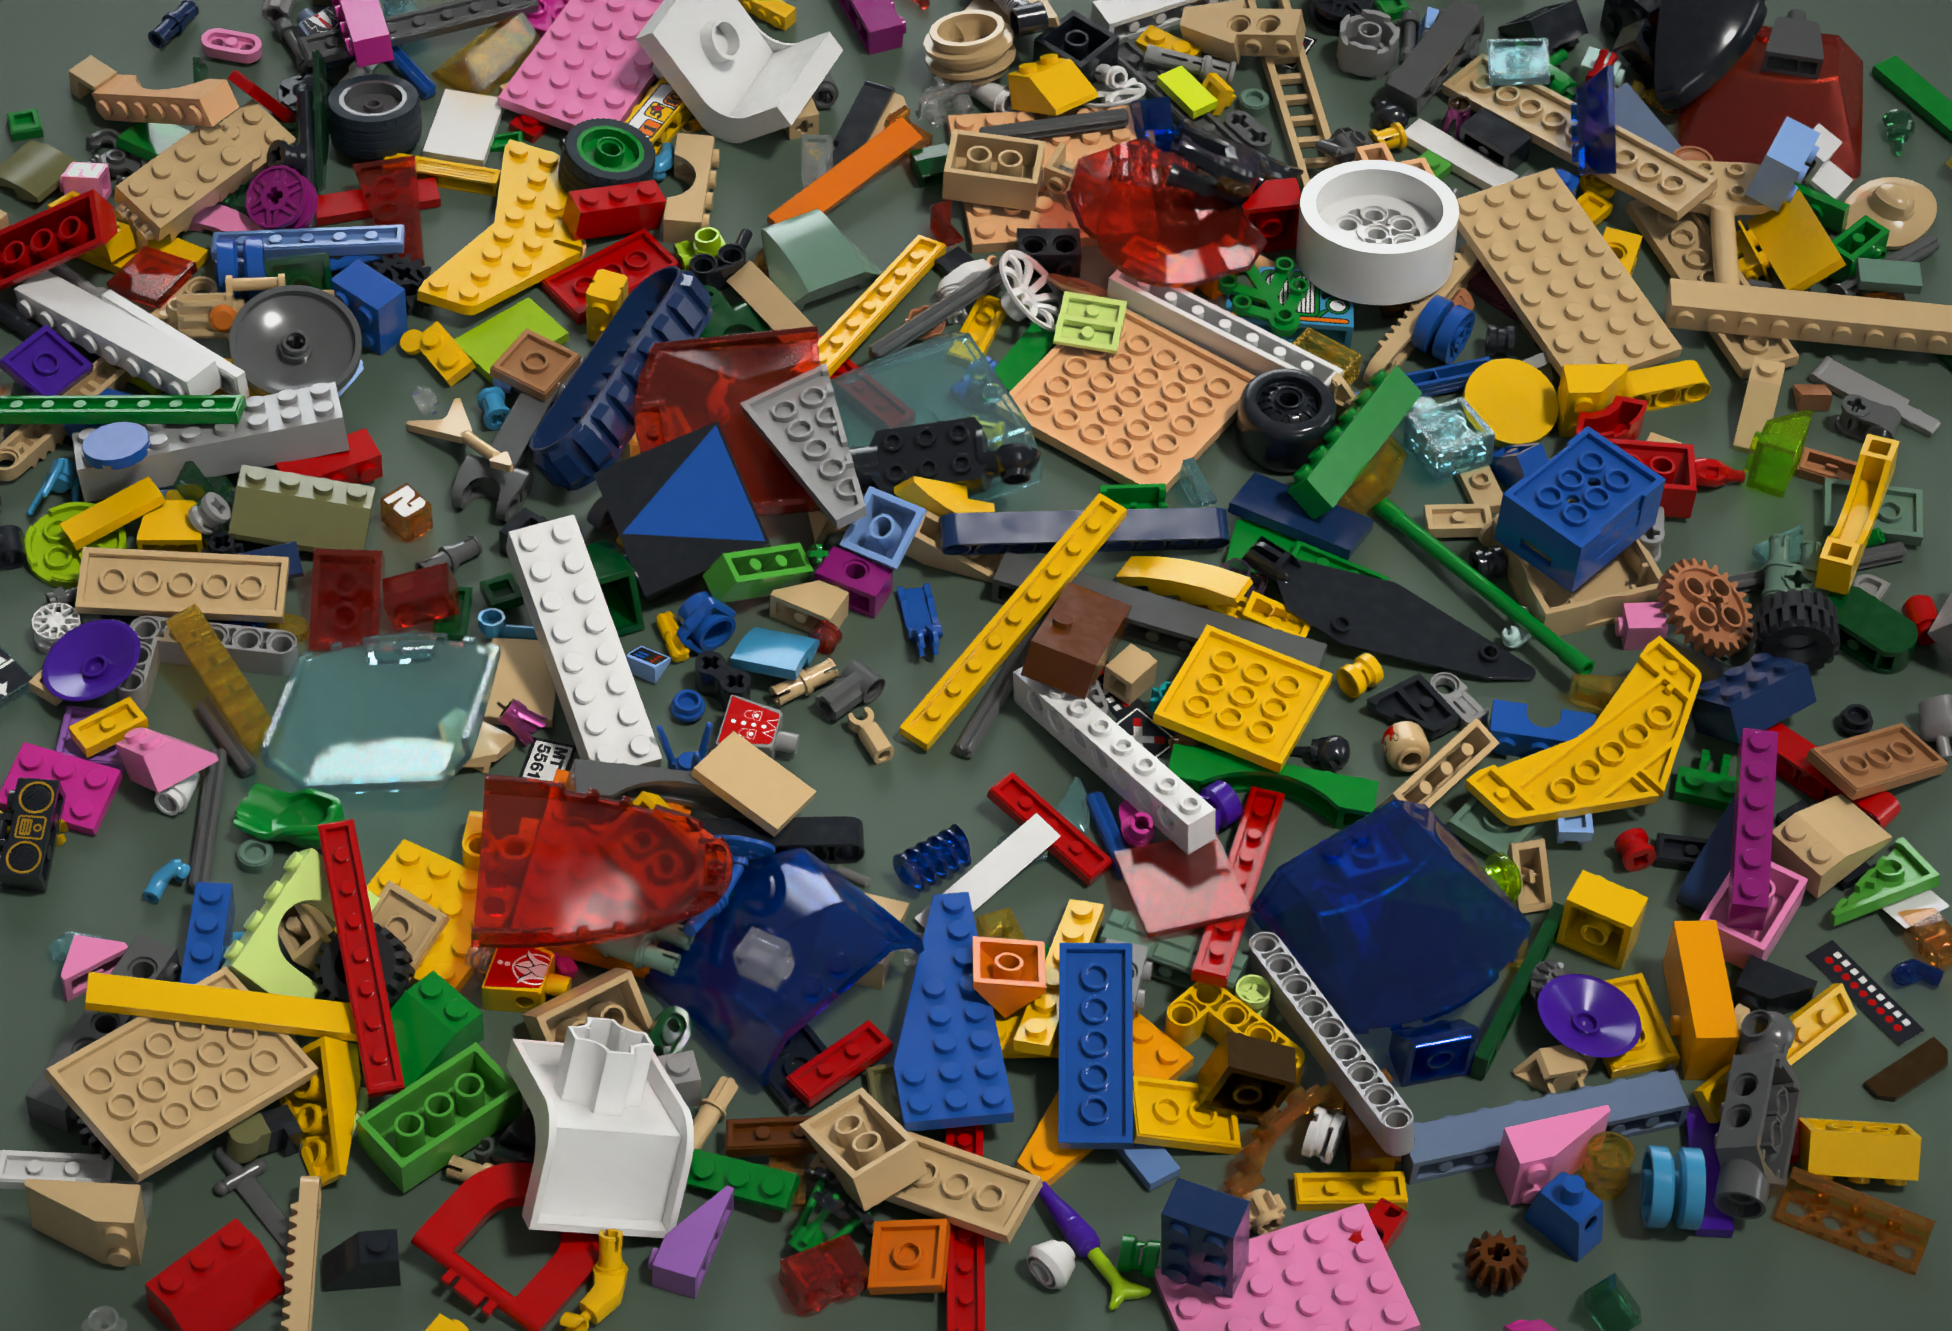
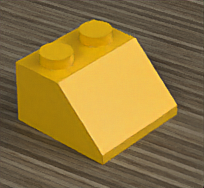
[1007,54,1098,116]
[1556,364,1628,437]

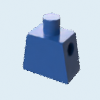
[1524,1172,1603,1262]

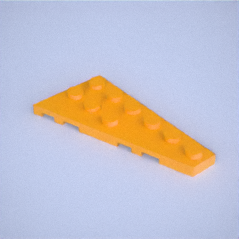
[1016,1011,1194,1186]

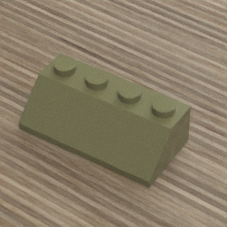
[228,464,376,561]

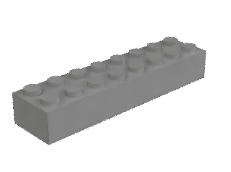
[72,382,350,502]

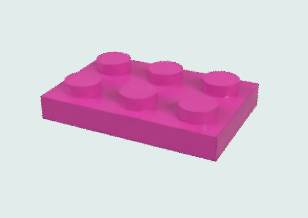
[0,742,123,836]

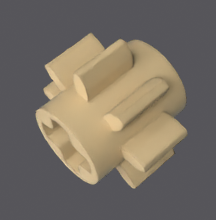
[1243,1189,1287,1235]

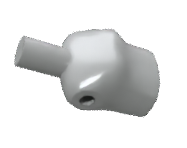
[1918,694,1952,760]

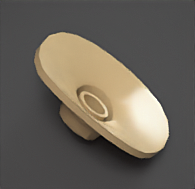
[1843,177,1937,250]

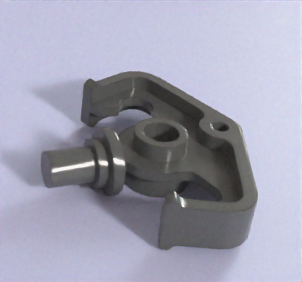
[83,128,146,185]

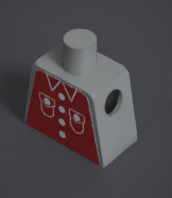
[716,695,800,760]

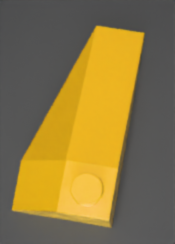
[279,1036,361,1187]

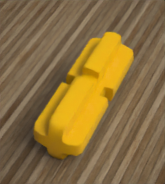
[656,611,690,663]

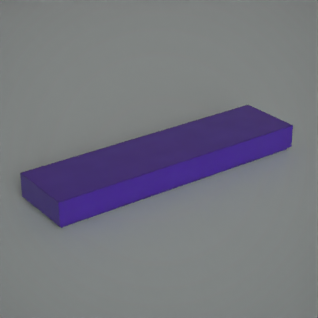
[1684,1106,1734,1238]

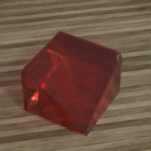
[930,199,964,247]

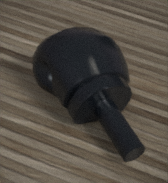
[1372,96,1409,131]
[1290,735,1350,773]

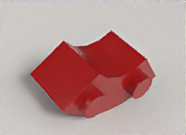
[1574,395,1648,440]

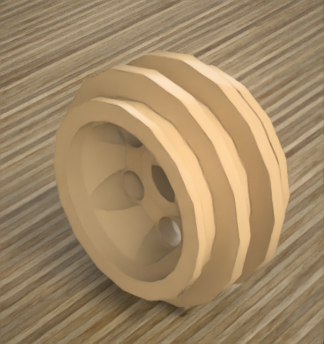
[923,10,1016,87]

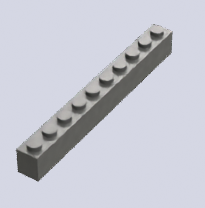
[991,551,1327,669]

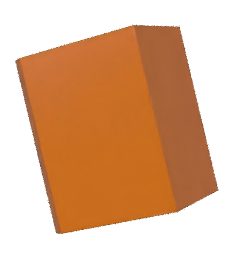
[972,936,1046,1018]

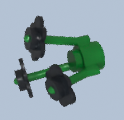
[788,1167,874,1262]

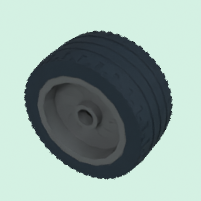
[327,74,422,160]

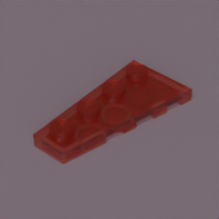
[352,155,425,266]

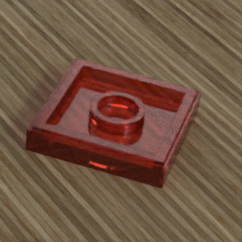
[106,245,198,309]

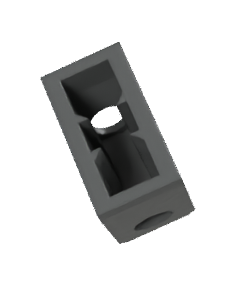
[1761,9,1824,80]

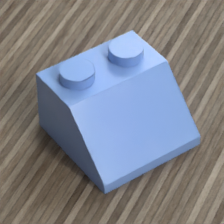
[839,486,927,570]

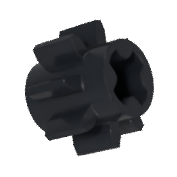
[201,532,244,554]

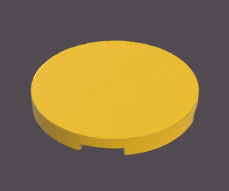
[1462,358,1559,447]

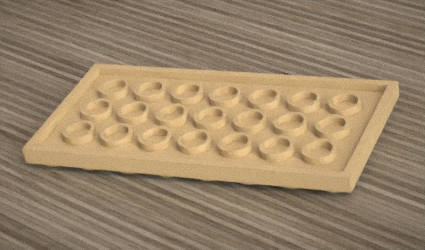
[1457,168,1682,377]

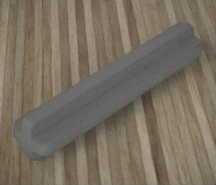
[196,696,258,777]

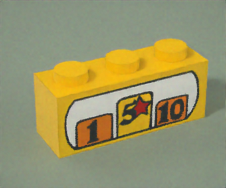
[624,77,693,156]

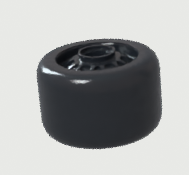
[1236,369,1337,473]

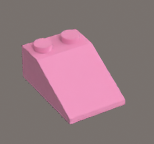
[1494,1105,1611,1206]

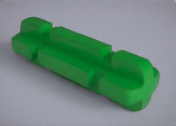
[804,544,829,565]

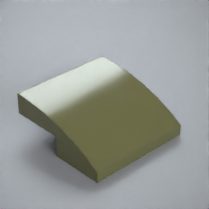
[0,140,77,203]

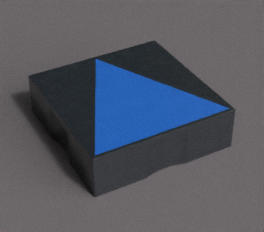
[593,421,771,603]

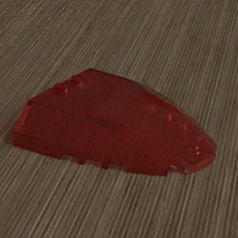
[471,774,733,948]

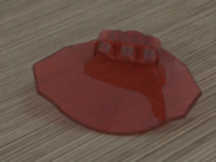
[1066,139,1267,288]

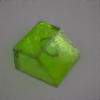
[1744,409,1814,498]

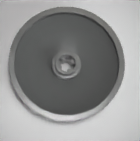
[229,285,362,396]

